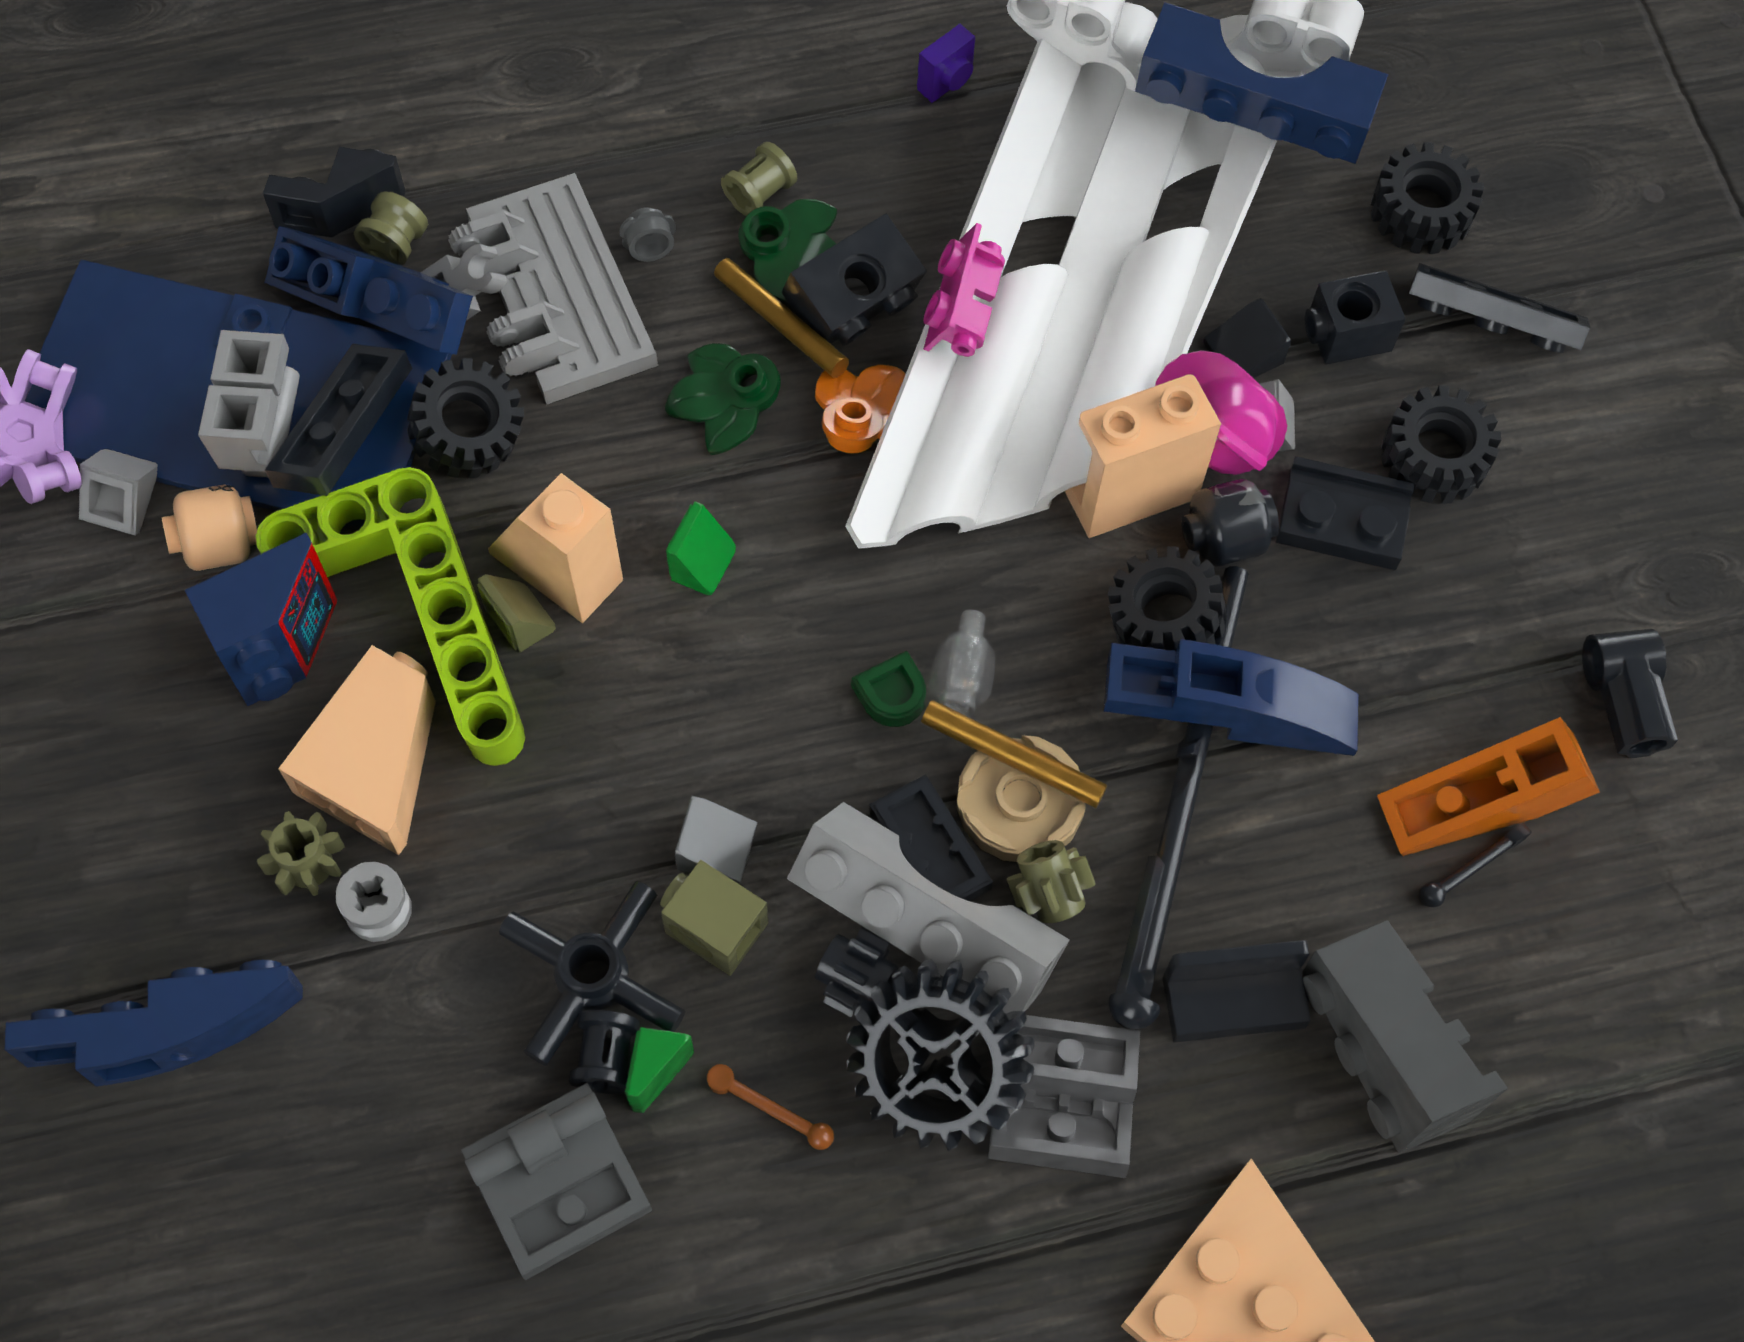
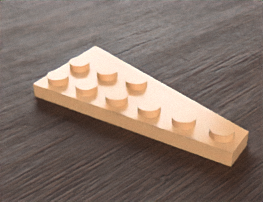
[1121,1159,1375,1342]

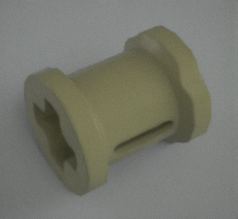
[721,142,797,216]

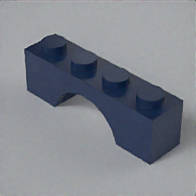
[1135,2,1389,164]

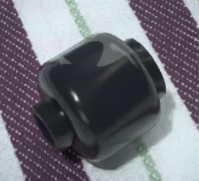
[1181,479,1279,567]

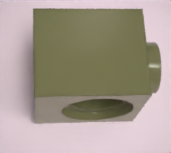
[660,859,769,976]

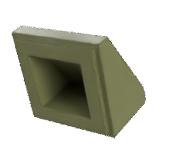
[477,574,556,653]

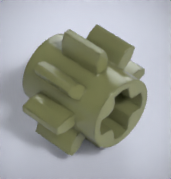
[257,811,345,896]
[1007,840,1096,923]

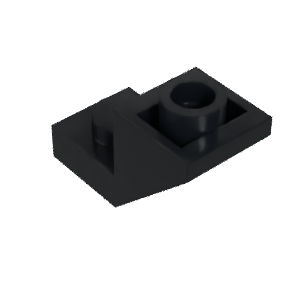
[263,146,406,238]

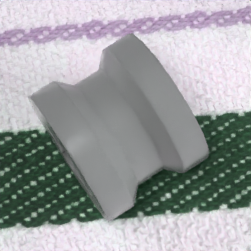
[336,862,412,942]

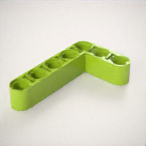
[256,467,525,766]

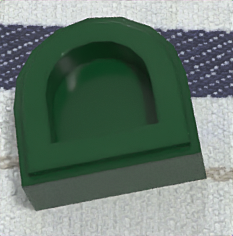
[851,650,926,727]

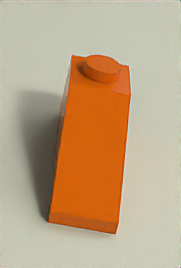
[1377,717,1600,856]

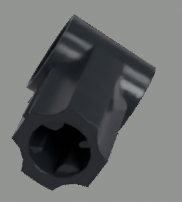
[1582,629,1678,758]

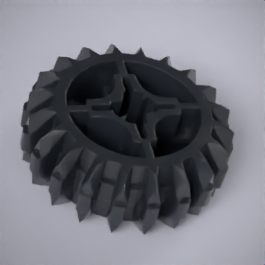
[846,959,1035,1151]

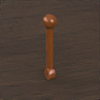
[707,1064,834,1150]

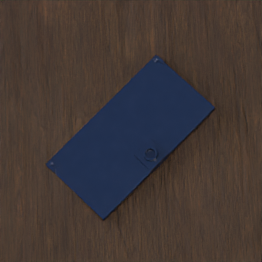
[25,259,452,531]

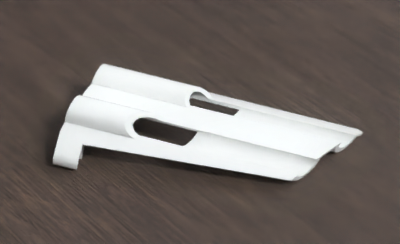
[845,0,1364,549]

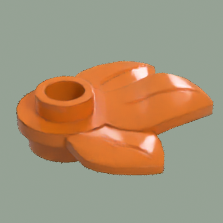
[815,365,905,453]

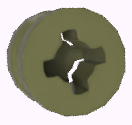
[354,192,429,265]

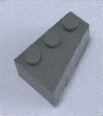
[1303,920,1508,1153]

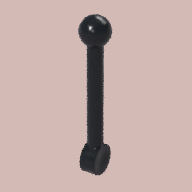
[1419,822,1532,908]

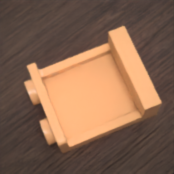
[1065,374,1221,538]

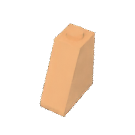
[488,473,623,624]
[278,645,436,855]

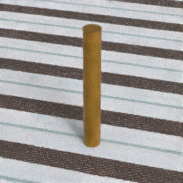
[714,258,849,378]
[921,700,1107,808]

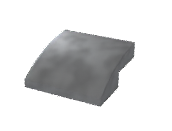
[988,1015,1140,1178]

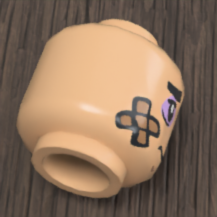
[161,484,257,571]

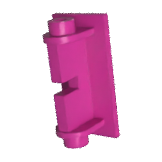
[923,223,1005,357]

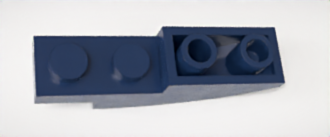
[264,226,473,355]
[1104,639,1359,756]
[5,960,303,1087]

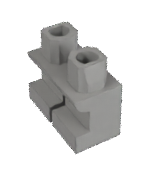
[198,330,300,477]

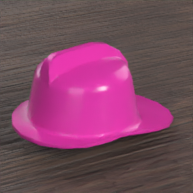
[1155,350,1288,475]

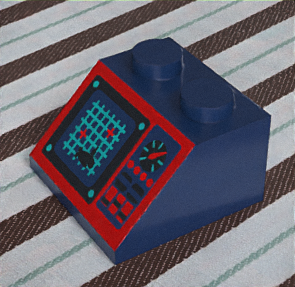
[185,533,338,706]

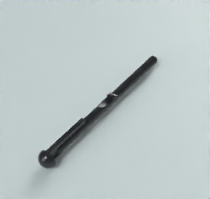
[1109,566,1249,1030]

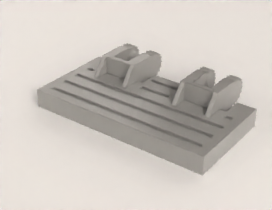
[448,173,658,405]

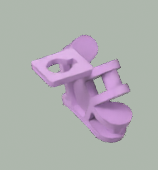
[0,349,82,504]

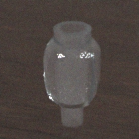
[929,610,995,718]

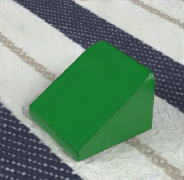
[666,502,736,595]
[625,1027,694,1113]

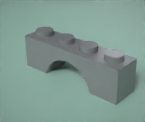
[787,802,1069,1013]

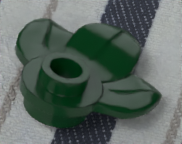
[738,199,837,303]
[665,343,781,455]

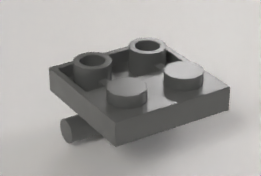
[461,1083,652,1280]

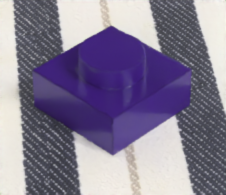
[917,24,975,103]

